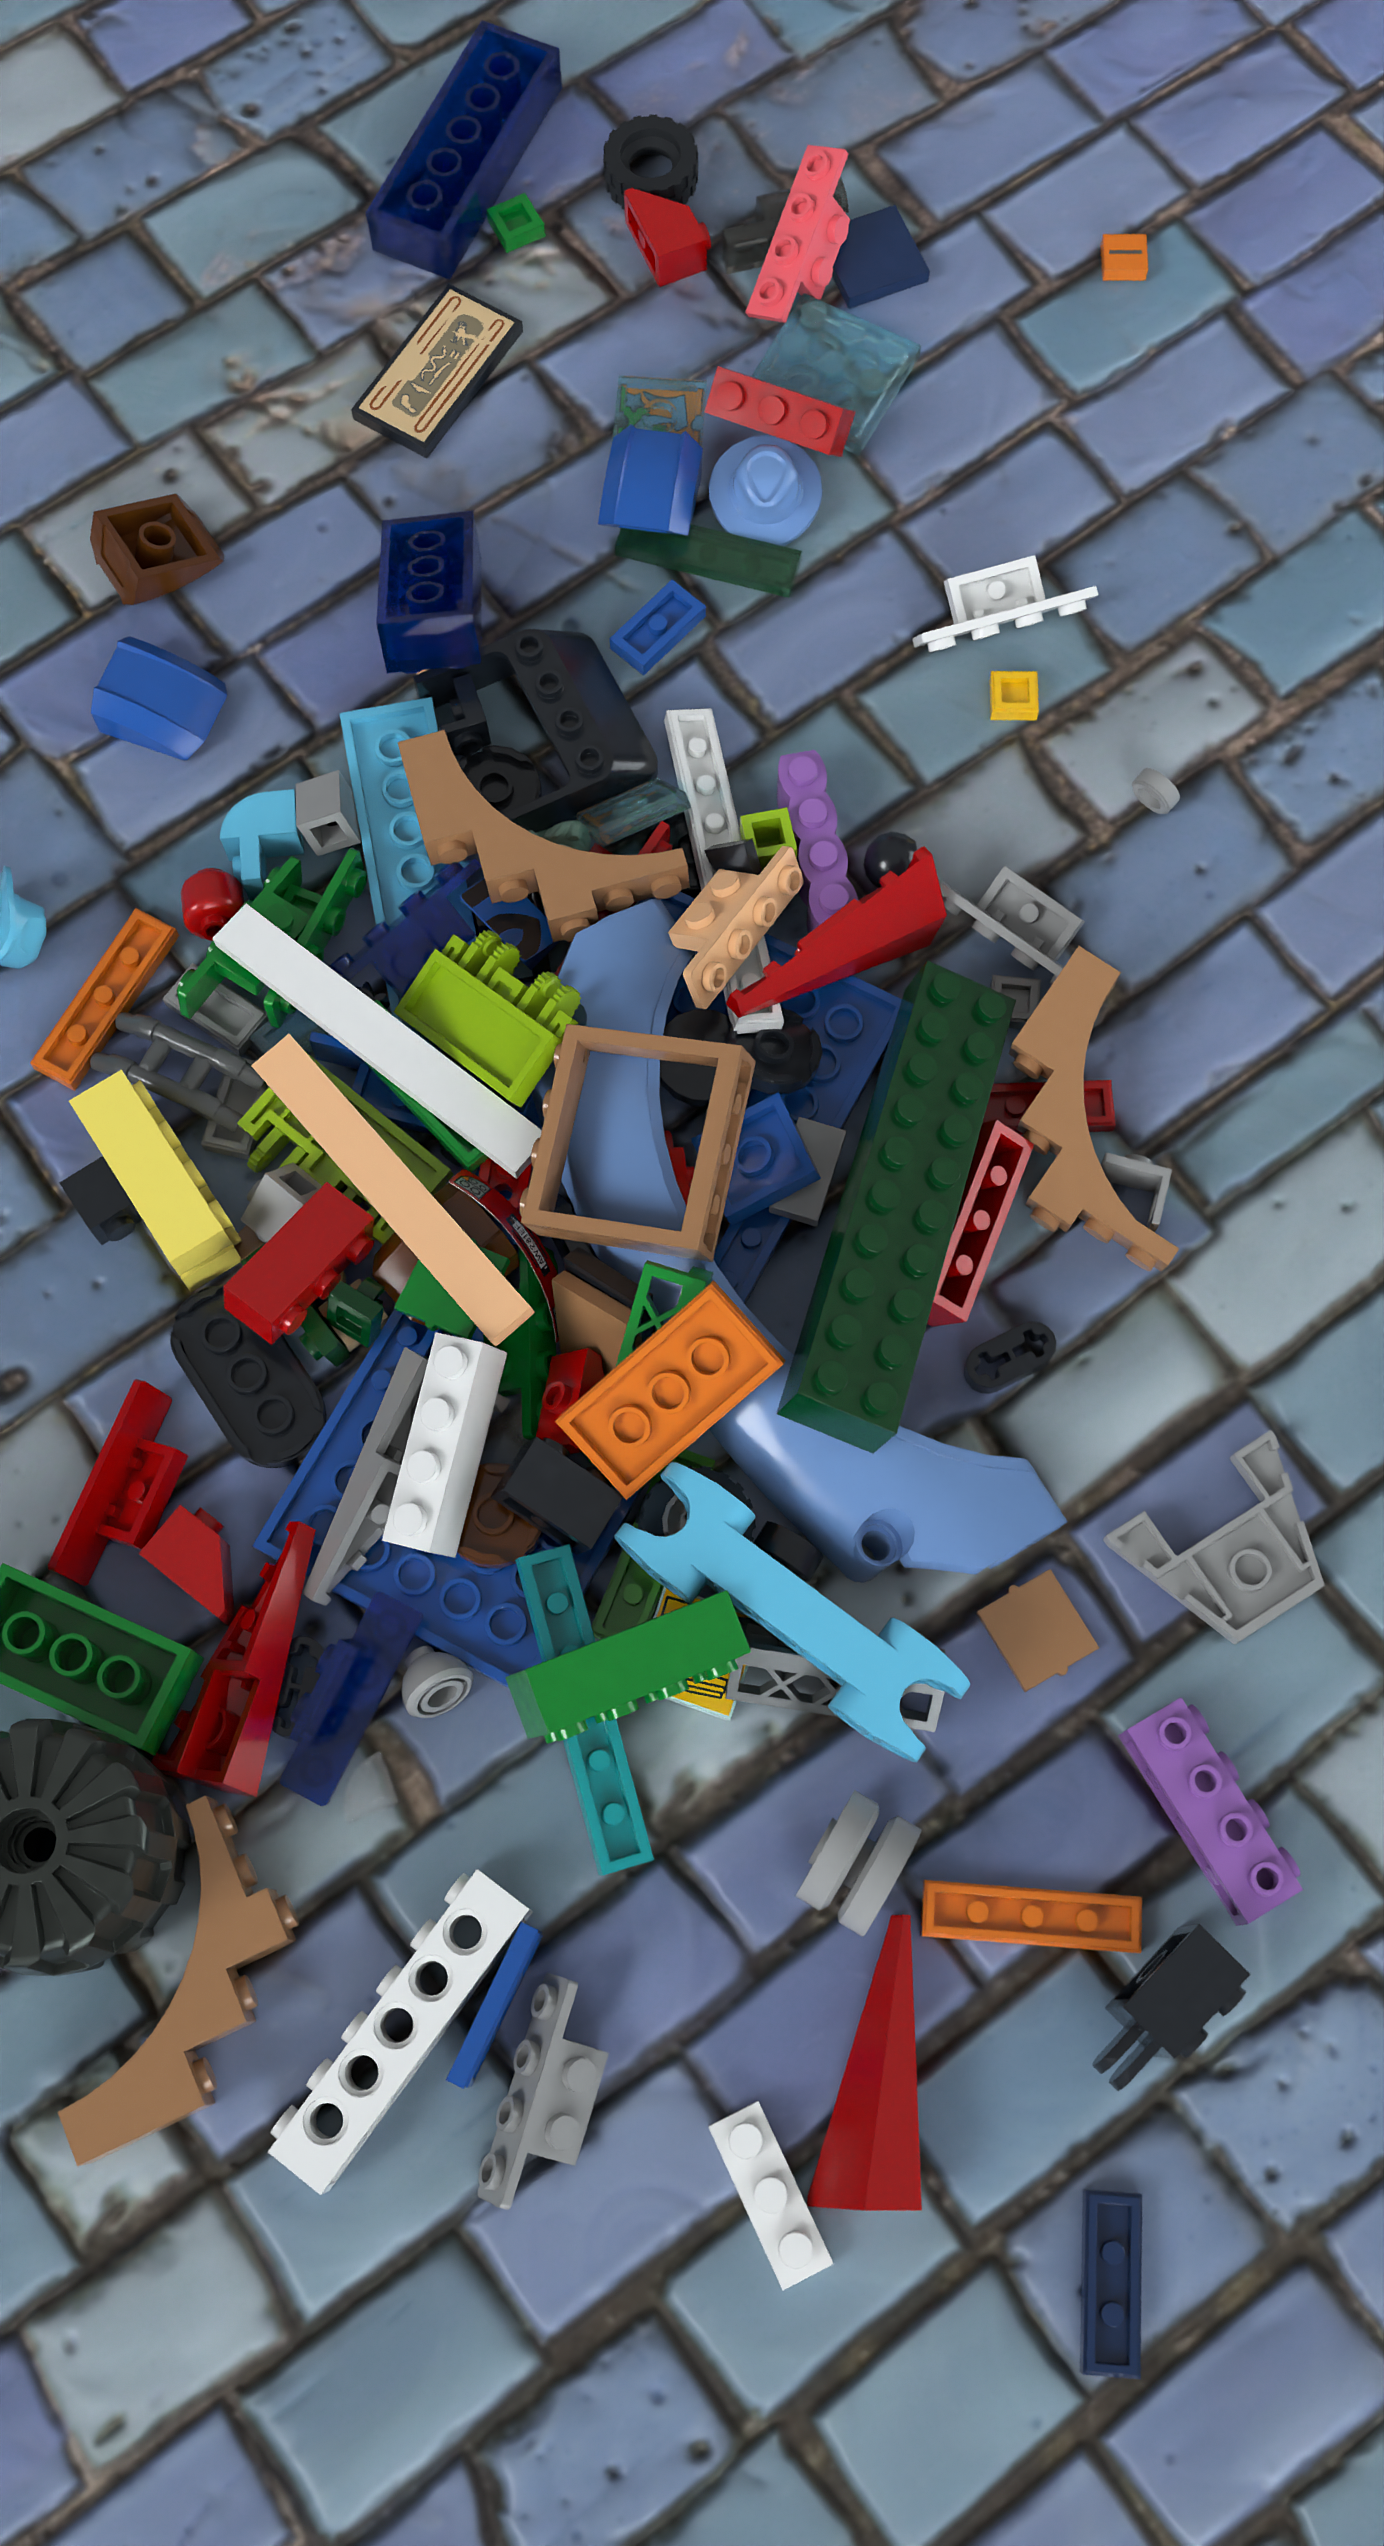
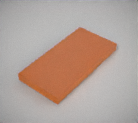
[555,1280,786,1500]

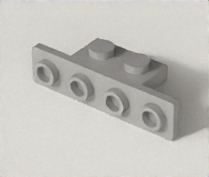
[938,866,1085,984]
[478,1973,609,2210]

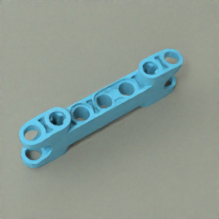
[614,1462,970,1762]

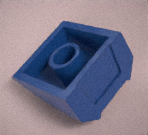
[598,424,703,536]
[91,636,228,761]

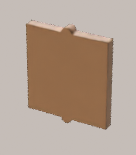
[976,1569,1099,1692]

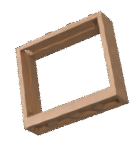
[520,1024,756,1262]

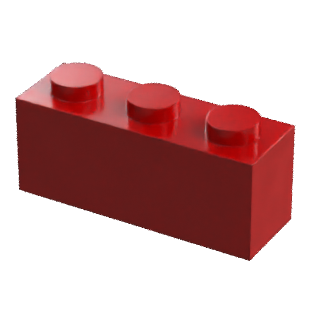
[704,366,855,457]
[223,1182,374,1345]

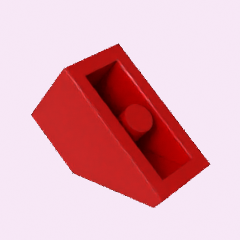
[624,188,711,287]
[138,1504,235,1626]

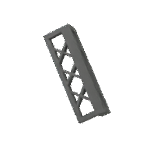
[725,1616,945,1732]

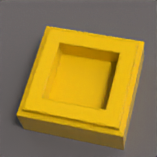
[989,671,1039,721]

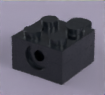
[1092,1924,1251,2091]

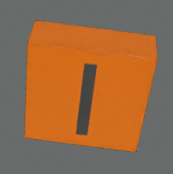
[1101,234,1148,281]

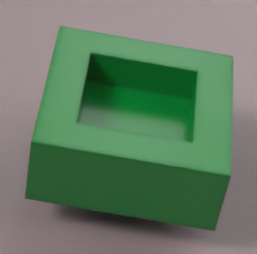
[486,193,545,253]

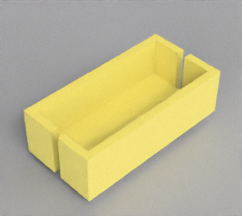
[69,1069,242,1292]

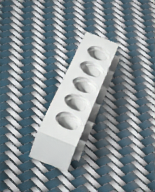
[268,1869,533,2195]

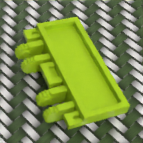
[393,929,581,1108]

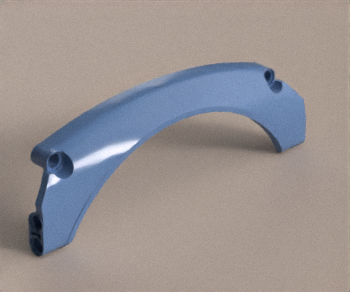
[531,898,1068,1583]

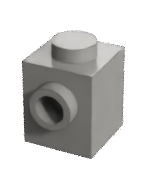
[295,770,361,856]
[240,1162,322,1244]

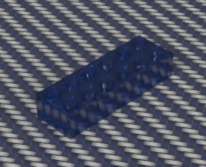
[366,20,562,280]

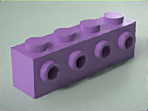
[1118,1697,1303,1926]

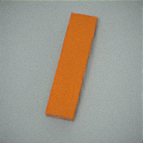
[30,908,179,1091]
[920,1880,1142,1954]

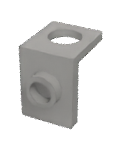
[1101,1153,1172,1232]

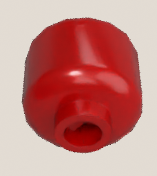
[181,868,244,941]

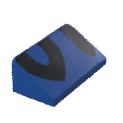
[459,878,561,970]

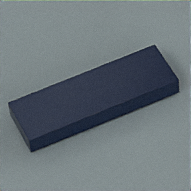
[1080,2189,1142,2379]

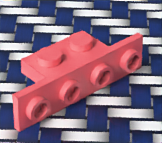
[745,145,850,323]

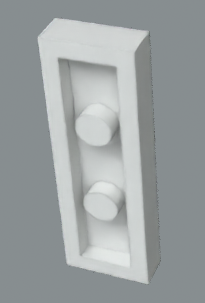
[708,2101,834,2290]

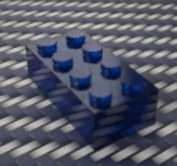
[376,511,482,674]

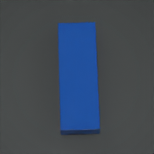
[446,1922,543,2089]

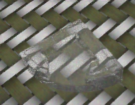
[344,1751,400,1824]

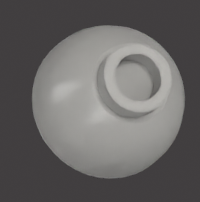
[401,1646,474,1718]

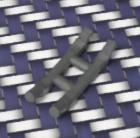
[90,1012,265,1133]

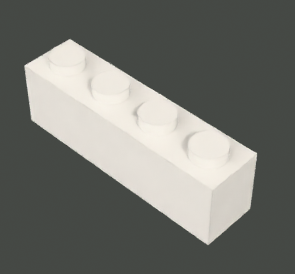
[382,1332,507,1558]

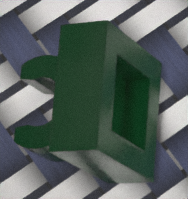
[326,1277,385,1348]

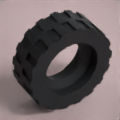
[603,114,698,210]

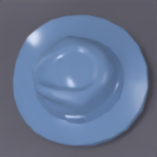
[708,434,823,550]

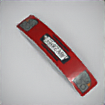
[449,1169,559,1343]

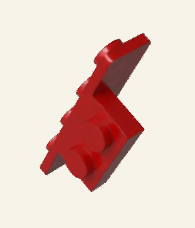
[48,1379,188,1586]

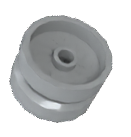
[795,1790,922,1937]

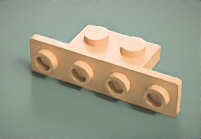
[668,846,804,1010]

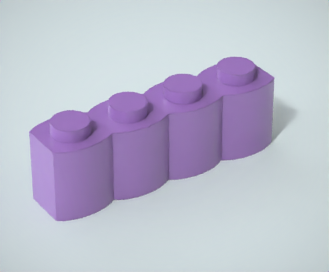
[777,750,858,934]

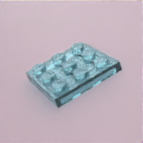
[751,293,921,455]

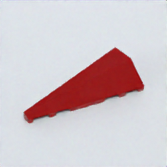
[807,1915,922,2211]

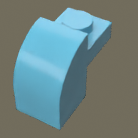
[220,789,304,901]

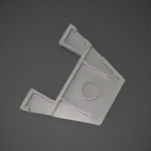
[1103,1430,1325,1645]

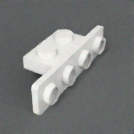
[912,555,1098,653]

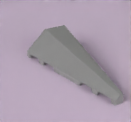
[303,1347,510,1606]

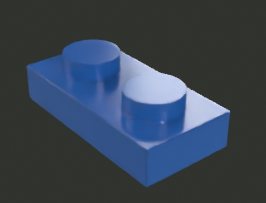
[609,580,706,676]

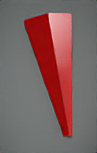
[726,846,947,1018]
[151,1521,316,1797]

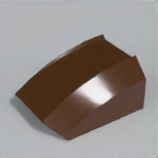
[90,493,225,605]
[372,1183,519,1330]

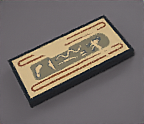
[351,284,523,458]

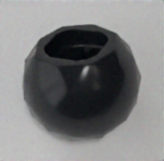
[863,832,917,888]

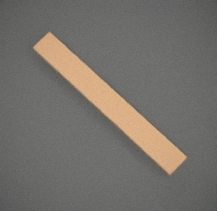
[251,1034,535,1347]

